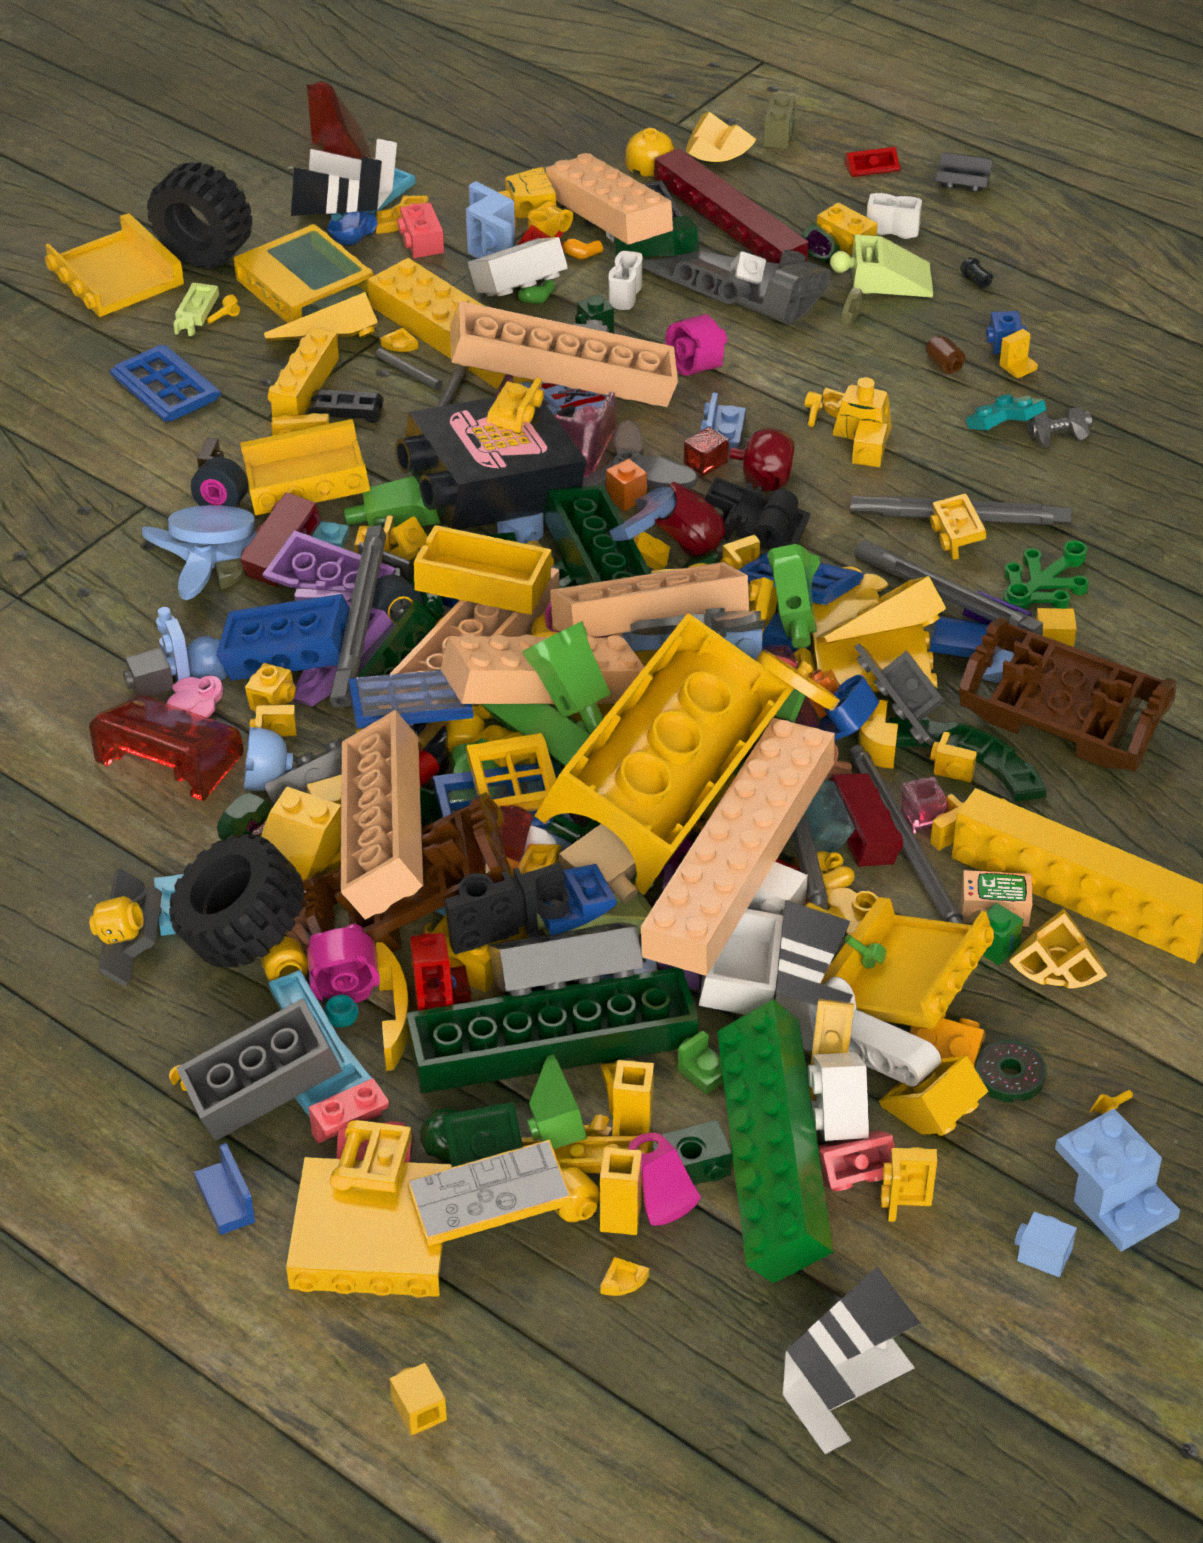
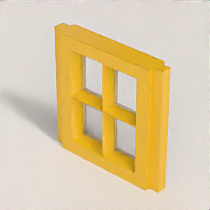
[466,733,556,816]

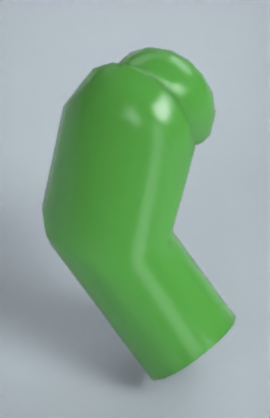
[518,280,555,304]

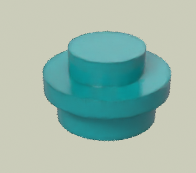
[324,995,359,1028]

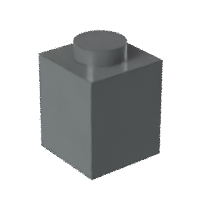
[123,648,173,700]

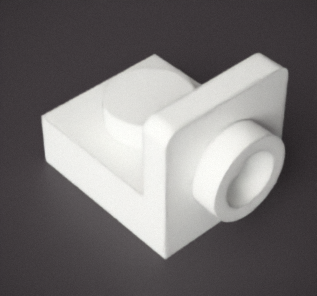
[729,251,766,285]

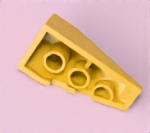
[264,292,378,342]
[816,576,946,643]

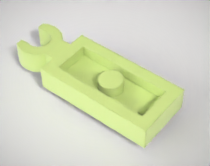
[173,283,219,336]

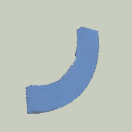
[610,487,677,541]

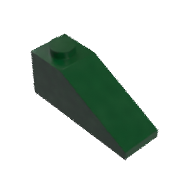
[613,215,699,256]

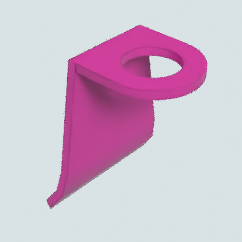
[628,1133,701,1226]

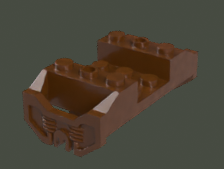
[959,617,1176,772]
[303,792,513,952]

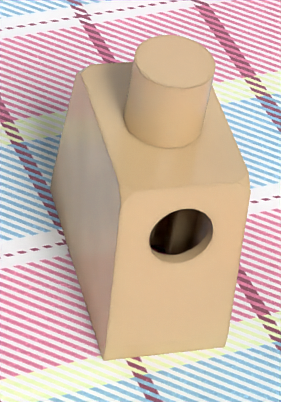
[558,824,638,904]

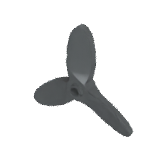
[582,420,697,488]
[630,608,766,637]

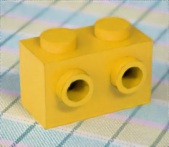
[817,203,878,255]

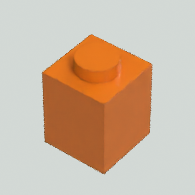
[606,458,647,511]

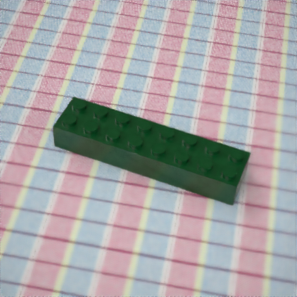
[406,967,699,1094]

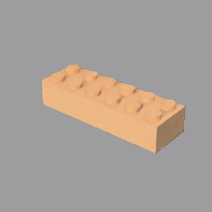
[546,153,673,245]
[550,562,749,638]
[441,634,644,704]

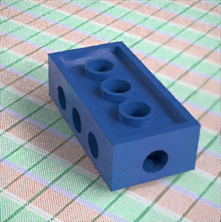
[216,594,350,681]

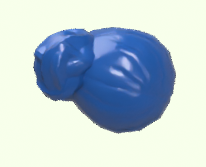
[327,212,378,246]

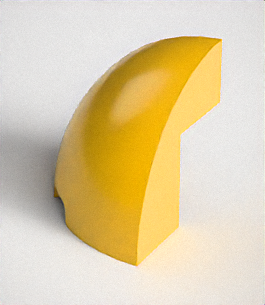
[686,112,756,162]
[1009,909,1107,988]

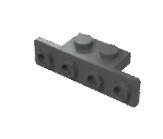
[855,643,946,747]
[265,737,342,805]
[98,868,162,986]

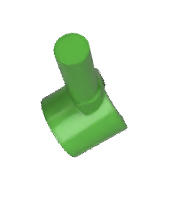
[845,935,887,968]

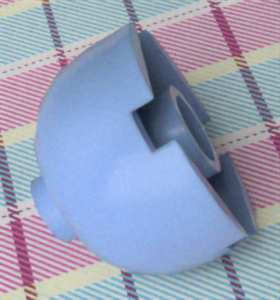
[244,727,293,791]

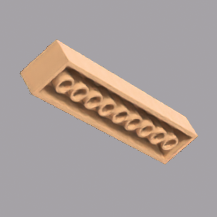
[641,718,835,976]

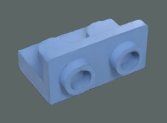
[701,392,746,451]

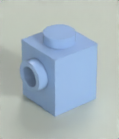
[497,513,544,544]
[1014,1211,1077,1278]

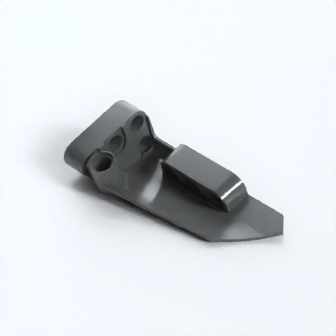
[642,250,831,325]

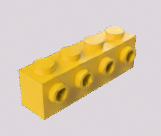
[268,327,339,417]

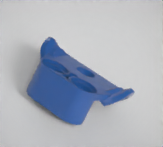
[804,674,879,741]

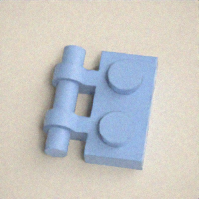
[156,607,190,681]

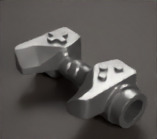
[1027,407,1092,448]

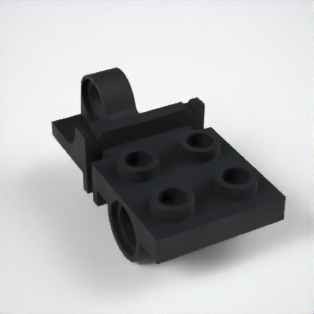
[705,477,811,550]
[444,863,569,955]

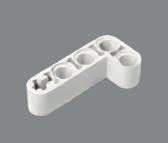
[807,976,941,1087]

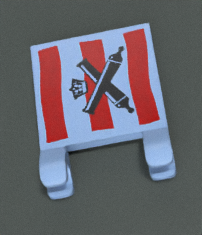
[520,381,611,418]

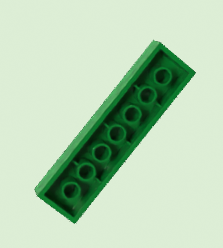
[717,999,834,1284]

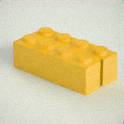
[414,525,551,615]

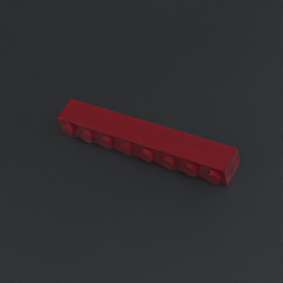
[654,148,808,264]

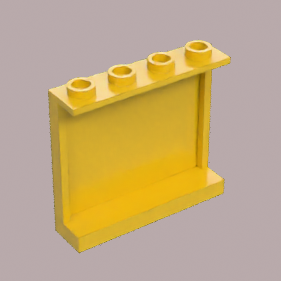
[45,213,184,317]
[240,419,370,516]
[810,599,937,692]
[820,897,994,1029]
[286,1157,452,1298]

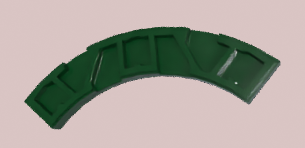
[888,717,1047,802]

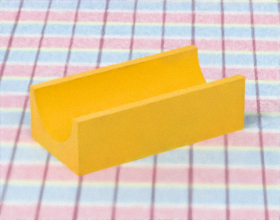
[535,613,794,895]

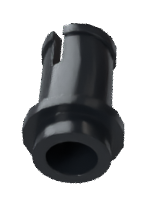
[960,257,994,289]

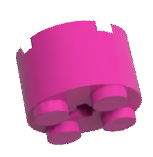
[665,314,727,376]
[307,924,380,1003]

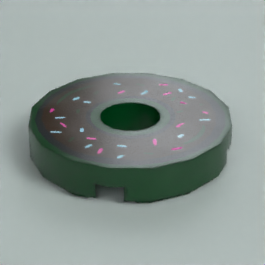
[975,1040,1046,1102]

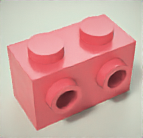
[397,202,444,258]
[818,1130,895,1191]

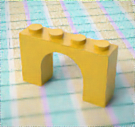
[600,1060,654,1235]

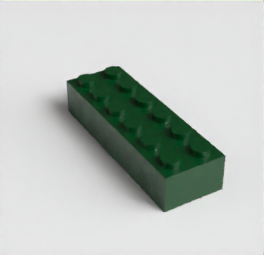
[544,485,652,585]

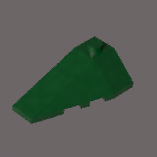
[357,599,437,711]

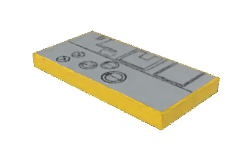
[407,1140,572,1246]

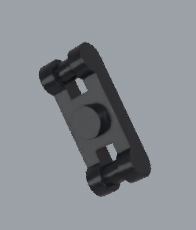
[308,390,384,423]

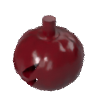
[729,428,795,492]

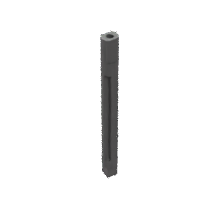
[850,496,1072,525]
[330,525,387,708]
[854,540,1043,635]

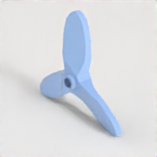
[142,526,257,600]

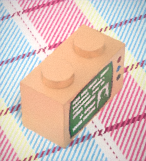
[961,870,1032,927]

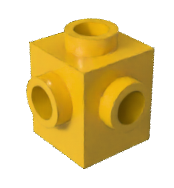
[245,663,296,711]

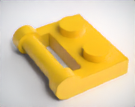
[330,1120,412,1192]

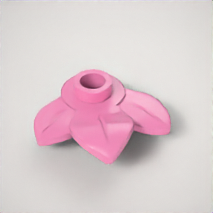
[165,676,223,726]

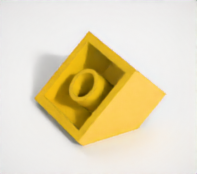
[878,1056,988,1136]

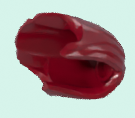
[655,481,726,557]

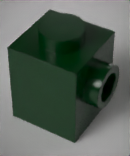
[575,294,614,334]

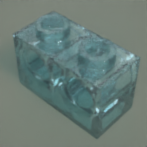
[806,780,855,853]

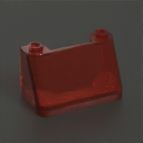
[307,82,371,160]
[89,695,244,801]

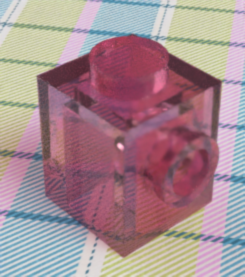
[901,776,948,833]

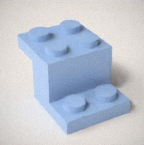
[466,181,515,258]
[1055,1108,1180,1252]

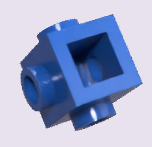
[986,311,1027,354]

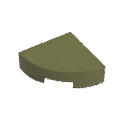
[841,287,862,326]
[215,558,245,589]

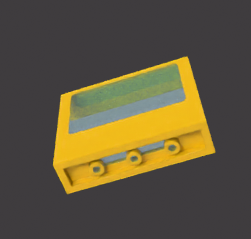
[234,224,375,323]

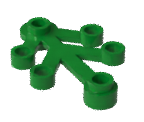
[1003,540,1089,609]

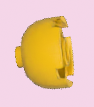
[625,128,675,176]

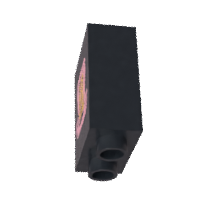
[395,396,587,530]

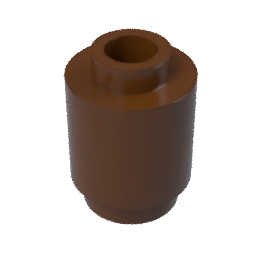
[926,336,965,374]

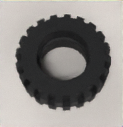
[147,162,252,269]
[169,834,304,968]

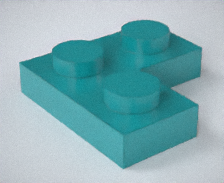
[965,394,1046,430]

